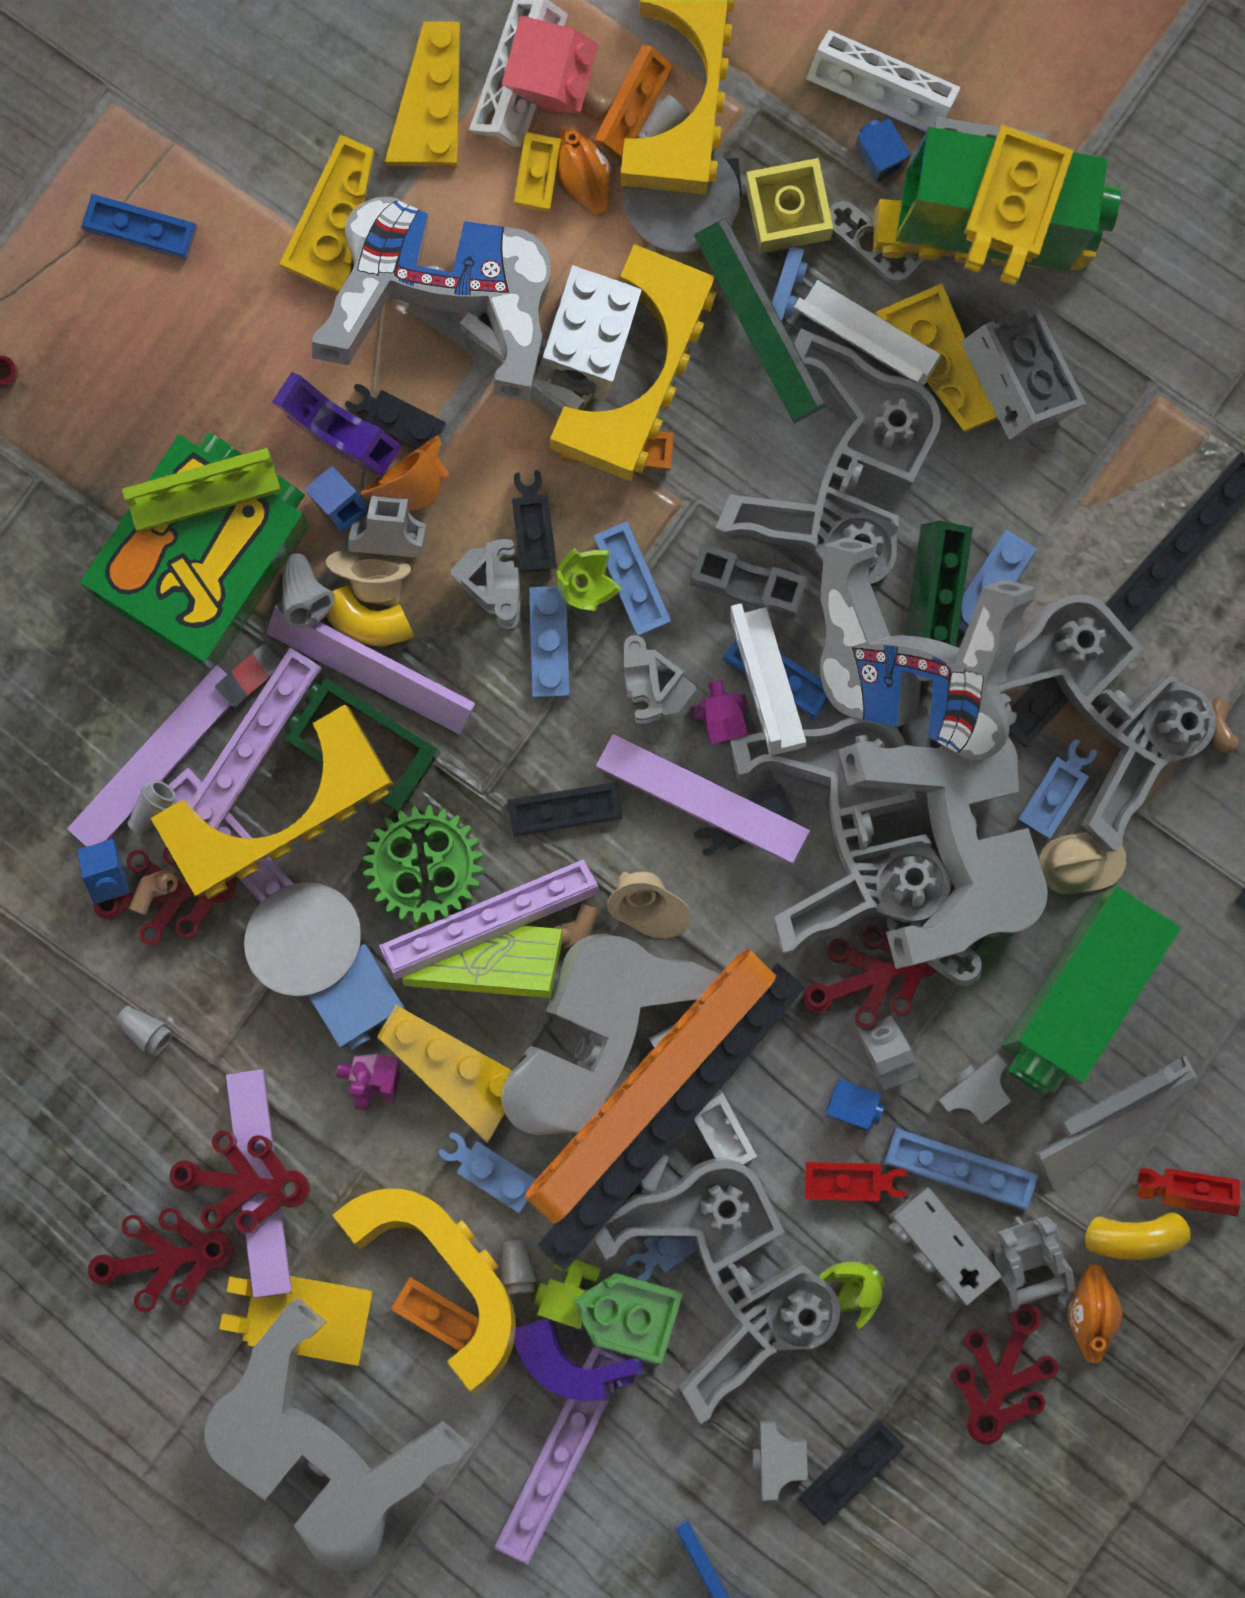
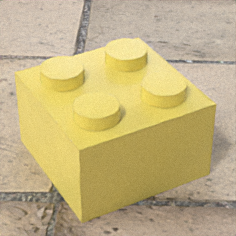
[745,158,833,253]

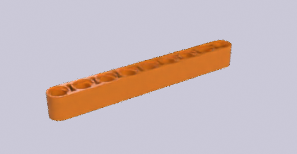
[525,949,776,1224]

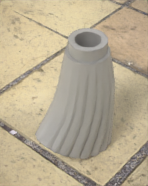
[282,554,335,628]

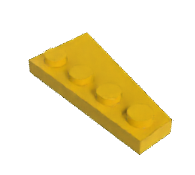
[385,21,460,167]
[279,135,375,293]
[875,283,998,433]
[377,1005,512,1143]

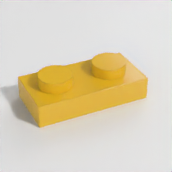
[512,132,561,212]

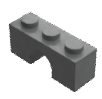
[690,543,808,620]

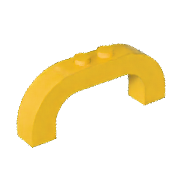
[332,1189,516,1396]

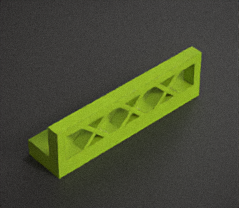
[122,448,282,533]

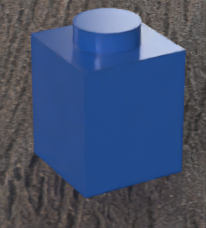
[855,118,911,183]
[304,466,369,533]
[78,839,130,904]
[824,1079,885,1130]

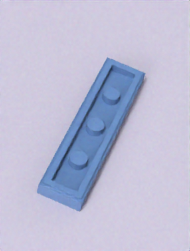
[884,1128,1038,1211]

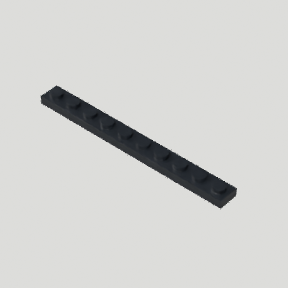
[1009,452,1245,747]
[535,963,806,1271]

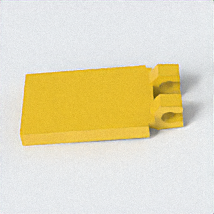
[964,125,1074,286]
[219,1275,373,1366]

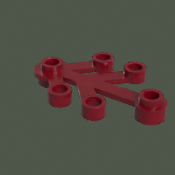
[93,846,237,946]
[803,925,937,1031]
[169,1131,310,1234]
[88,1208,233,1312]
[951,1304,1058,1444]

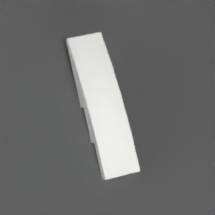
[649,1023,757,1164]

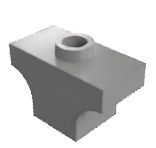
[348,496,427,558]
[857,1015,918,1090]
[936,1054,1011,1125]
[753,1420,808,1500]

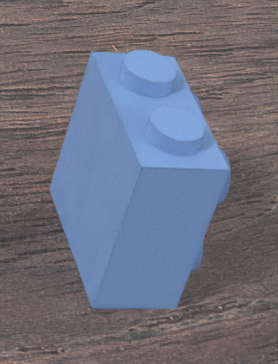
[308,944,406,1050]

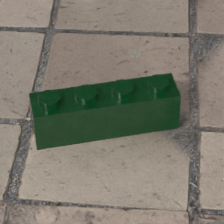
[905,520,973,647]

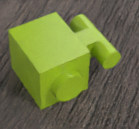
[533,1259,601,1329]

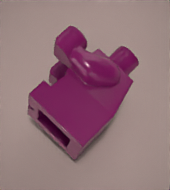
[690,680,748,744]
[336,1054,402,1110]

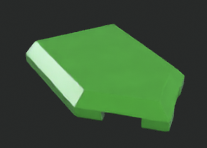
[572,1273,683,1365]

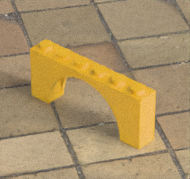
[620,0,735,195]
[549,244,718,482]
[151,705,393,899]

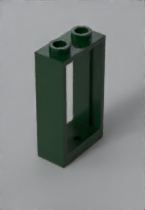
[285,678,440,813]

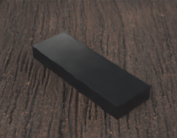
[507,782,623,837]
[797,1418,905,1526]

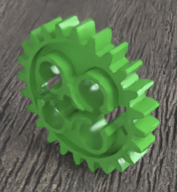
[363,805,484,926]

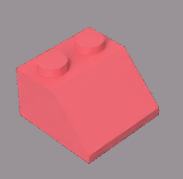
[502,16,598,113]

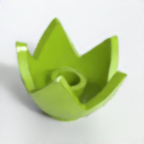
[556,548,621,611]
[818,1261,885,1330]

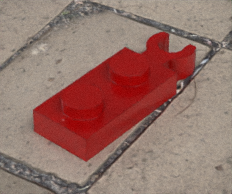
[804,1162,907,1201]
[1137,1168,1241,1217]

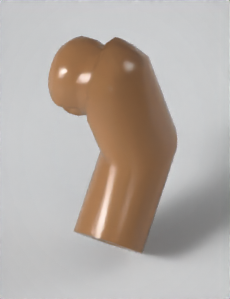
[581,76,613,119]
[1210,699,1239,754]
[129,870,178,915]
[555,903,599,949]

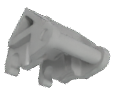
[451,539,520,630]
[624,635,696,725]
[988,1216,1075,1312]

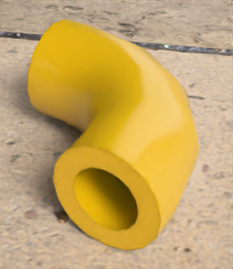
[325,586,415,647]
[1085,1212,1191,1260]

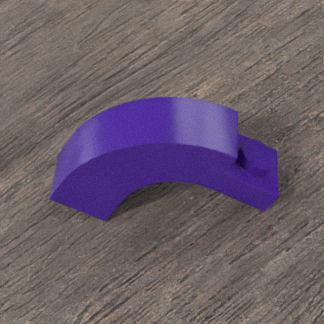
[272,372,402,477]
[514,1319,645,1402]

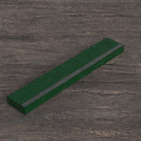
[693,217,827,424]

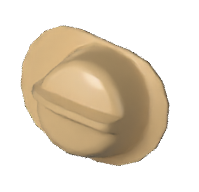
[326,550,411,607]
[1039,832,1126,894]
[607,871,691,939]

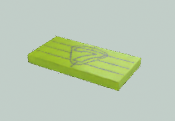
[402,918,563,998]

